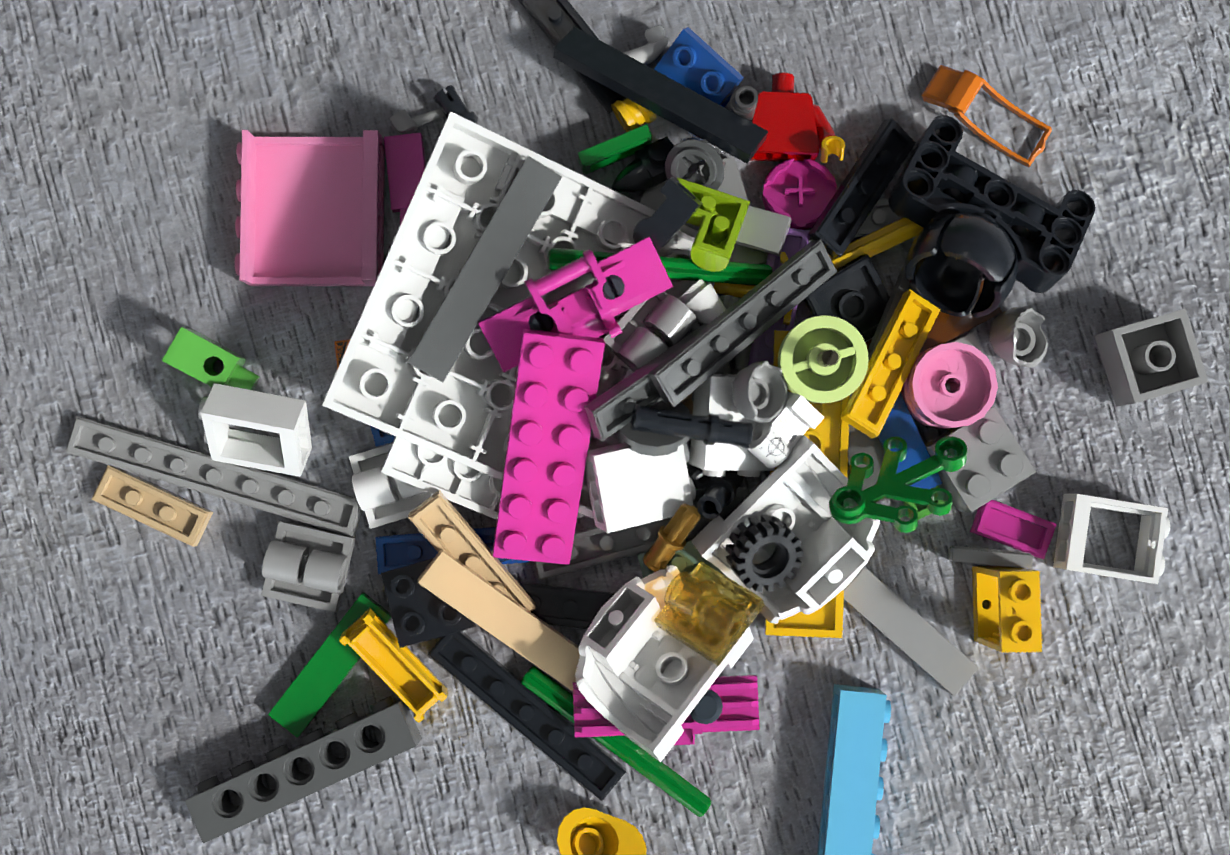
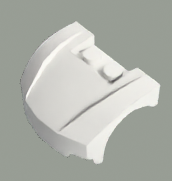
[691,434,880,624]
[575,565,753,762]

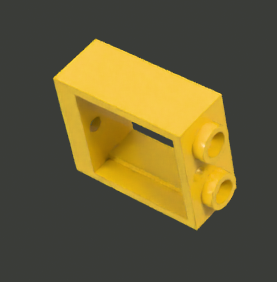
[972,566,1042,653]

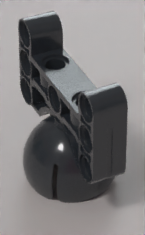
[888,115,1096,317]

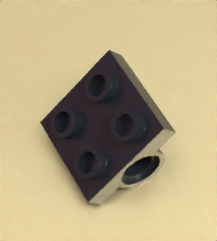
[381,558,476,648]

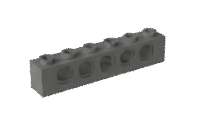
[185,696,422,843]

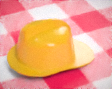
[557,807,647,855]

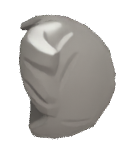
[989,306,1048,368]

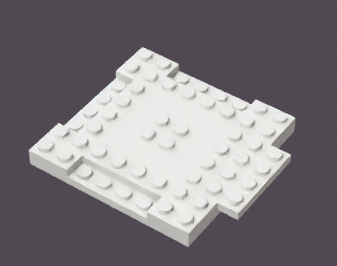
[322,112,715,520]

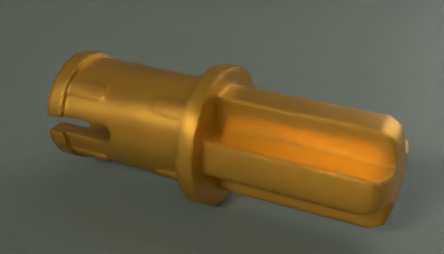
[643,503,700,572]

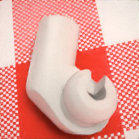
[623,25,668,65]

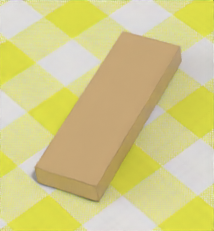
[92,465,213,547]

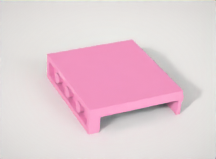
[235,130,385,286]

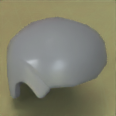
[732,361,788,423]

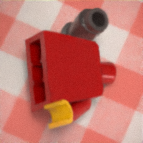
[730,73,845,163]

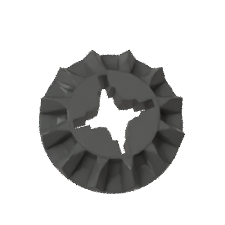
[665,137,726,190]

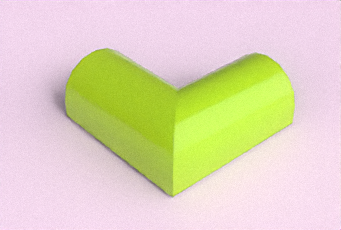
[677,177,750,272]

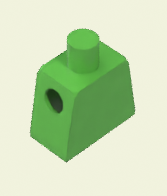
[162,327,260,390]

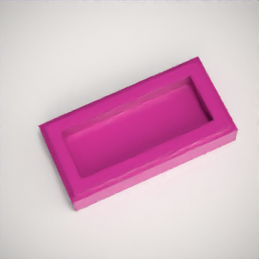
[384,133,426,212]
[970,500,1057,559]

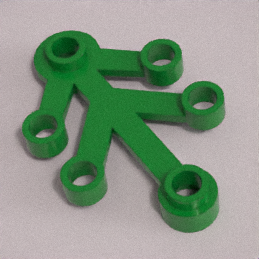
[829,436,967,533]

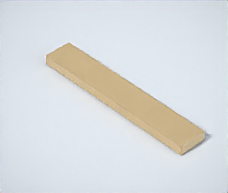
[417,548,580,691]

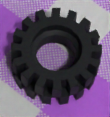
[725,514,803,592]

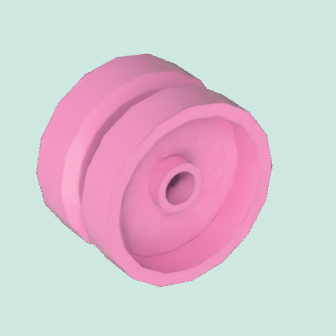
[900,342,998,429]

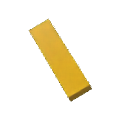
[840,289,941,439]

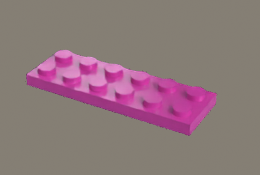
[493,329,605,565]

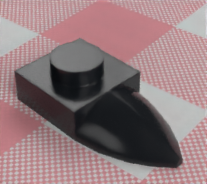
[611,136,674,192]

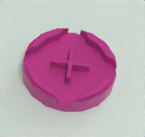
[762,159,837,230]

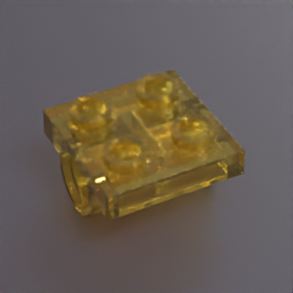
[654,561,765,667]

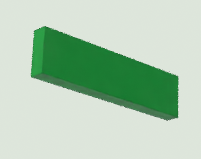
[268,593,392,738]

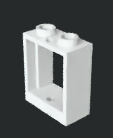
[198,383,312,477]
[1053,494,1170,584]

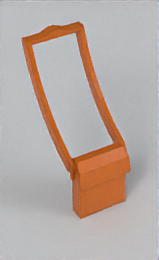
[922,65,1052,167]

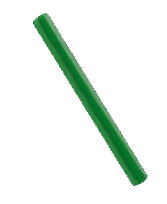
[547,248,773,285]
[521,666,711,817]

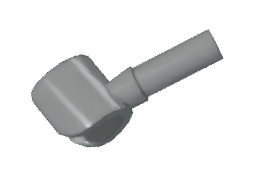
[390,108,445,135]

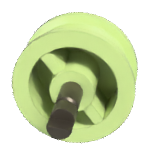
[778,316,868,403]

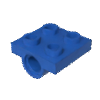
[654,27,744,137]

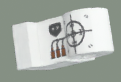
[747,391,824,468]

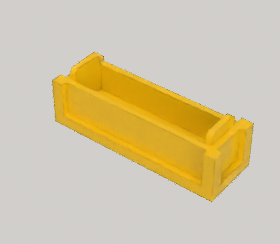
[339,608,447,723]

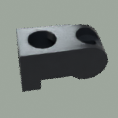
[633,177,703,251]

